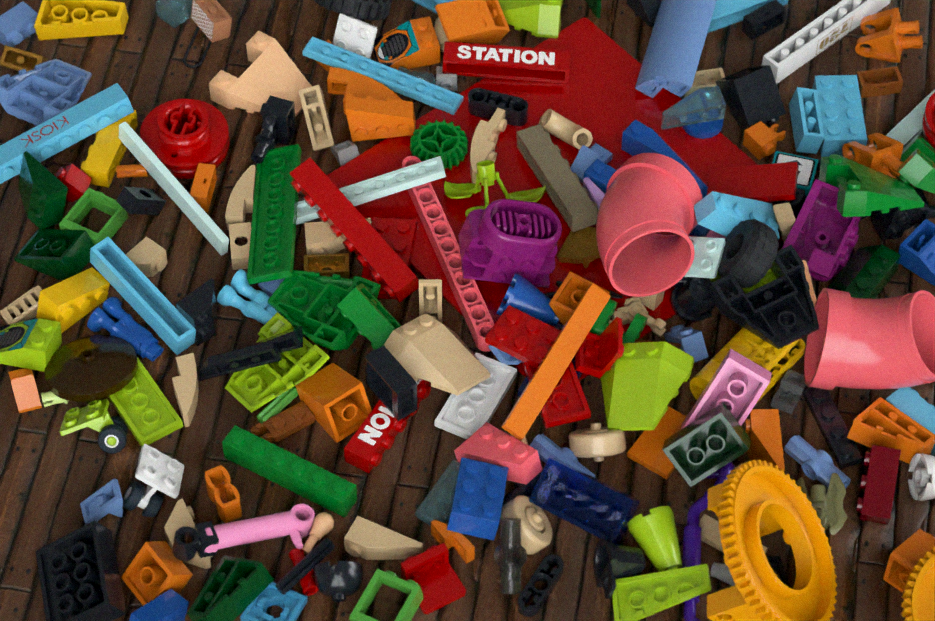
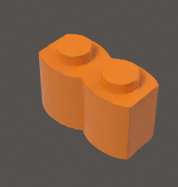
[205,465,242,523]

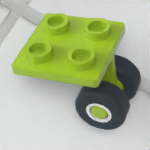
[59,399,128,454]

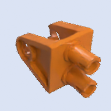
[855,8,923,63]
[842,133,904,180]

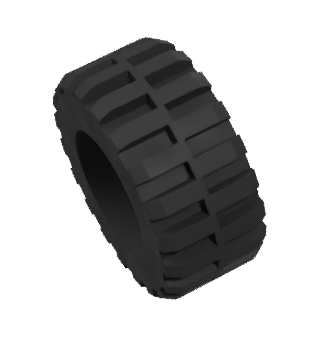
[314,0,393,21]

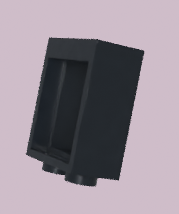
[365,345,417,421]

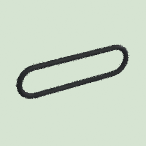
[183,26,212,68]

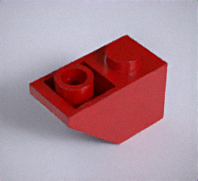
[53,164,92,202]

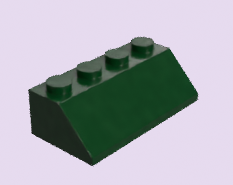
[827,244,901,299]

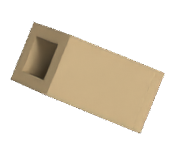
[164,498,213,569]

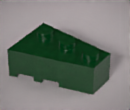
[187,555,274,621]

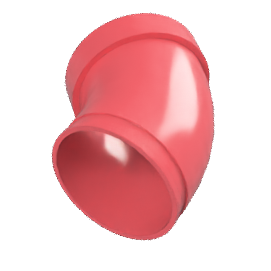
[596,153,703,297]
[804,288,935,391]

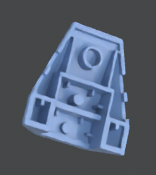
[0,59,92,126]

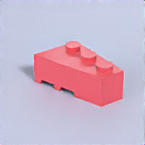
[454,422,542,485]

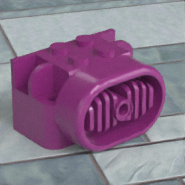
[782,179,861,282]
[458,199,562,288]

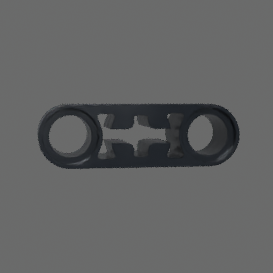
[468,88,528,126]

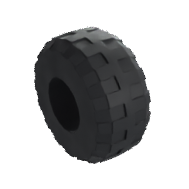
[718,219,779,288]

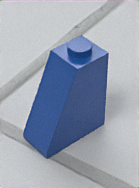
[129,589,189,621]

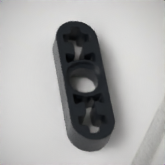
[518,555,564,617]

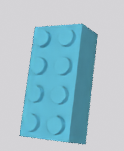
[812,75,867,157]

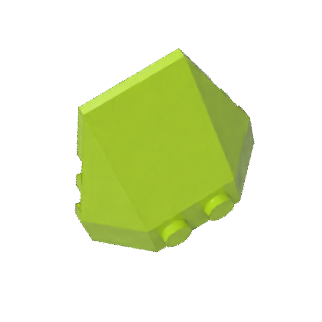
[498,0,563,38]
[225,312,330,413]
[601,341,694,431]

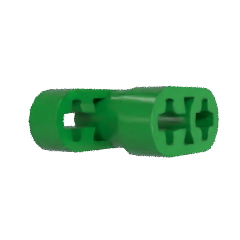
[589,299,648,343]

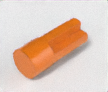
[116,164,148,178]

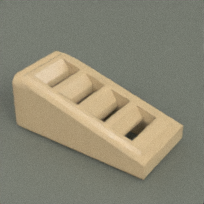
[773,202,796,243]
[0,285,42,325]

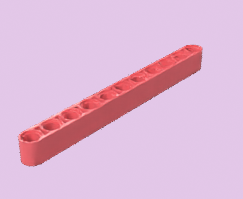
[402,156,494,352]

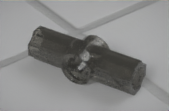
[494,518,527,594]

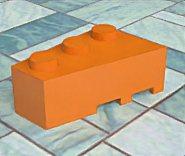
[345,93,416,142]
[847,397,935,464]

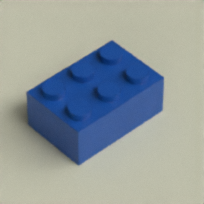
[447,457,508,541]

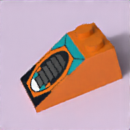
[372,16,440,71]

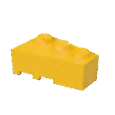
[36,267,110,334]

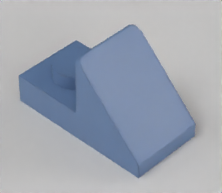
[570,143,613,183]
[80,478,123,524]

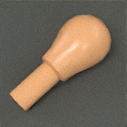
[302,512,334,555]

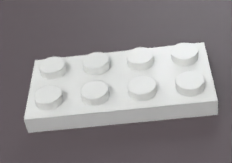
[435,353,517,439]

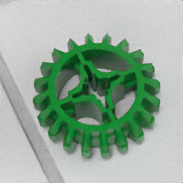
[410,119,468,171]

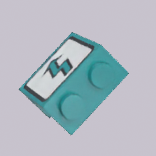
[772,151,818,200]

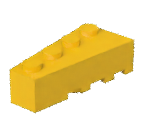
[34,0,129,40]

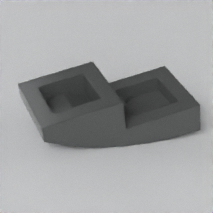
[770,369,806,414]

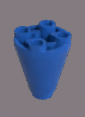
[496,273,559,327]

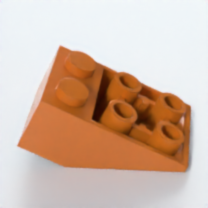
[435,0,510,44]

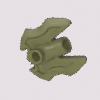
[796,473,847,535]

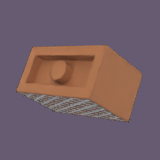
[191,0,232,42]

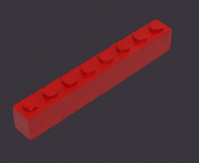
[289,157,419,303]

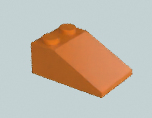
[744,409,785,471]

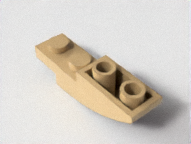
[470,108,507,184]

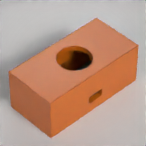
[190,163,217,212]

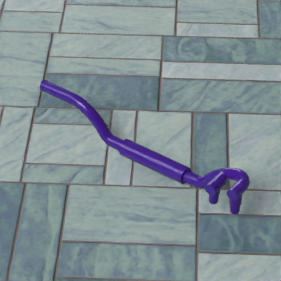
[682,462,735,621]

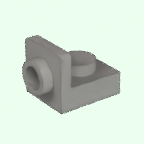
[436,67,457,91]

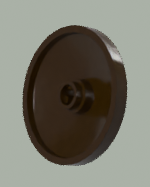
[45,335,138,402]

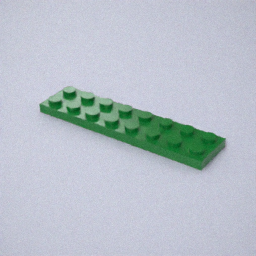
[247,144,301,285]

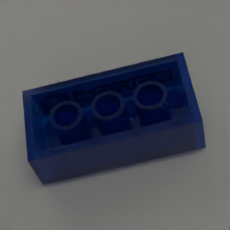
[529,458,640,544]

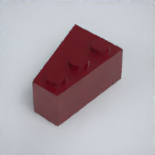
[856,445,901,525]

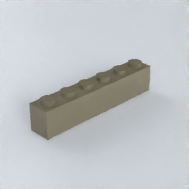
[516,124,599,232]

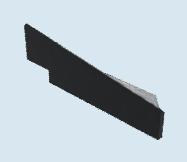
[198,325,303,381]

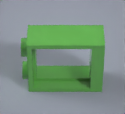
[59,188,128,245]
[349,569,424,621]

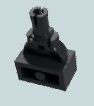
[251,96,296,164]
[871,201,935,240]

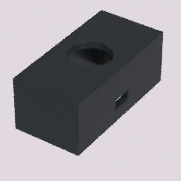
[742,0,786,40]
[116,186,166,215]

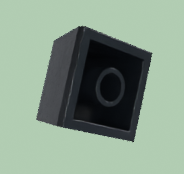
[715,65,786,129]

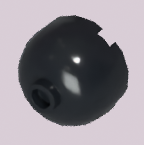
[314,561,363,602]

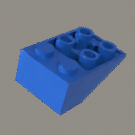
[898,219,935,286]

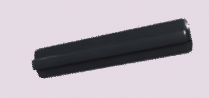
[275,538,335,595]

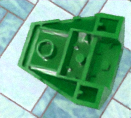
[268,270,381,350]

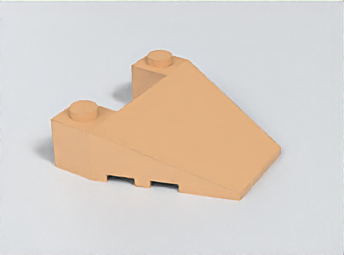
[209,31,312,117]

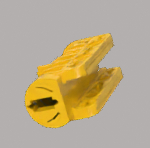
[690,327,805,405]

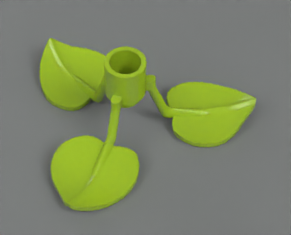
[444,160,546,217]

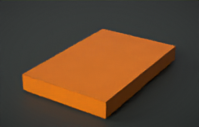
[627,406,687,479]

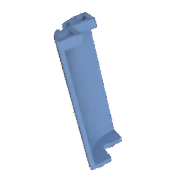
[635,0,717,98]

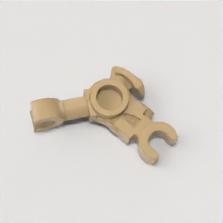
[608,297,666,337]

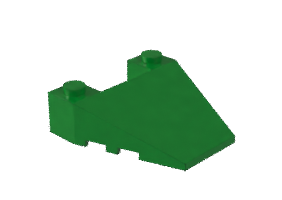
[898,134,935,194]
[819,154,924,217]

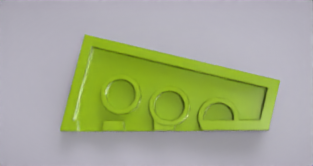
[612,564,711,621]

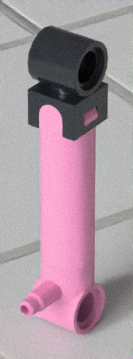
[172,504,315,561]

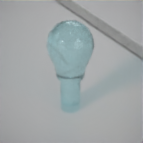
[398,66,436,85]

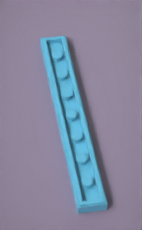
[303,36,463,115]

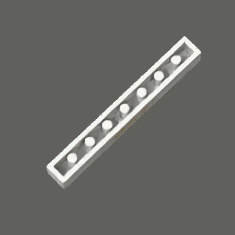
[762,0,890,84]

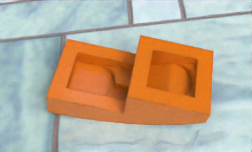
[431,520,475,564]

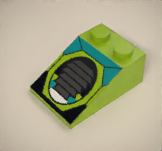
[0,318,62,372]

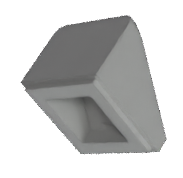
[330,140,359,166]

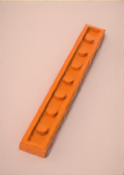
[501,283,611,441]

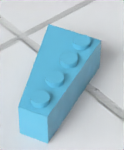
[694,191,780,240]

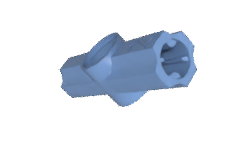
[529,434,595,492]
[784,435,851,489]

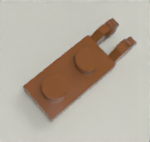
[248,401,315,444]

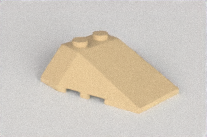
[384,313,490,396]

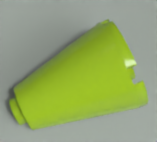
[627,506,682,572]

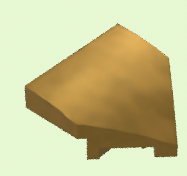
[557,226,600,268]

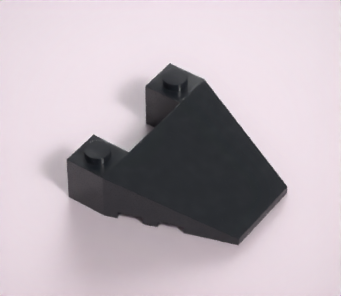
[709,245,819,349]

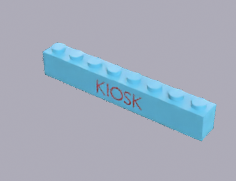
[0,83,134,184]

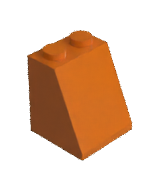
[295,363,372,443]
[883,529,935,593]

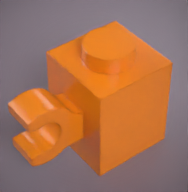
[743,121,786,160]

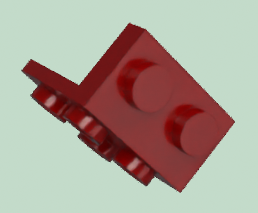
[575,317,624,378]
[401,542,466,614]

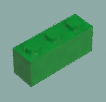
[337,283,401,350]

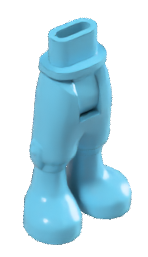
[217,269,294,326]

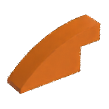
[327,67,403,115]

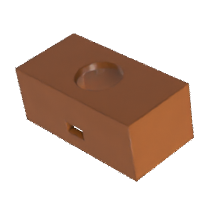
[856,66,903,98]

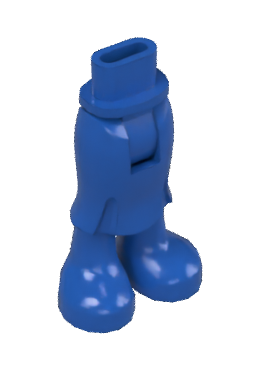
[87,297,164,362]

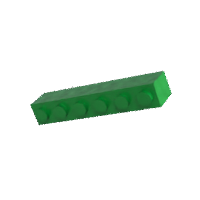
[222,425,357,518]

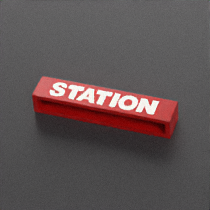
[442,41,571,84]
[344,375,432,473]

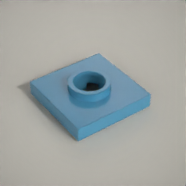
[240,582,308,621]

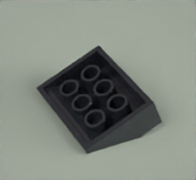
[35,520,126,621]

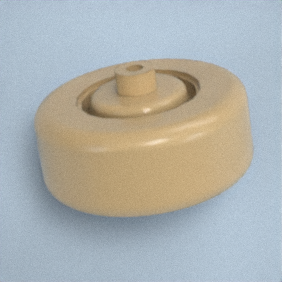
[568,423,626,462]
[500,495,553,555]

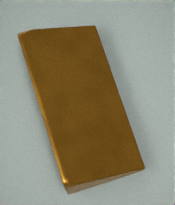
[0,45,47,72]

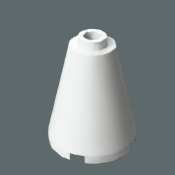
[908,453,935,501]

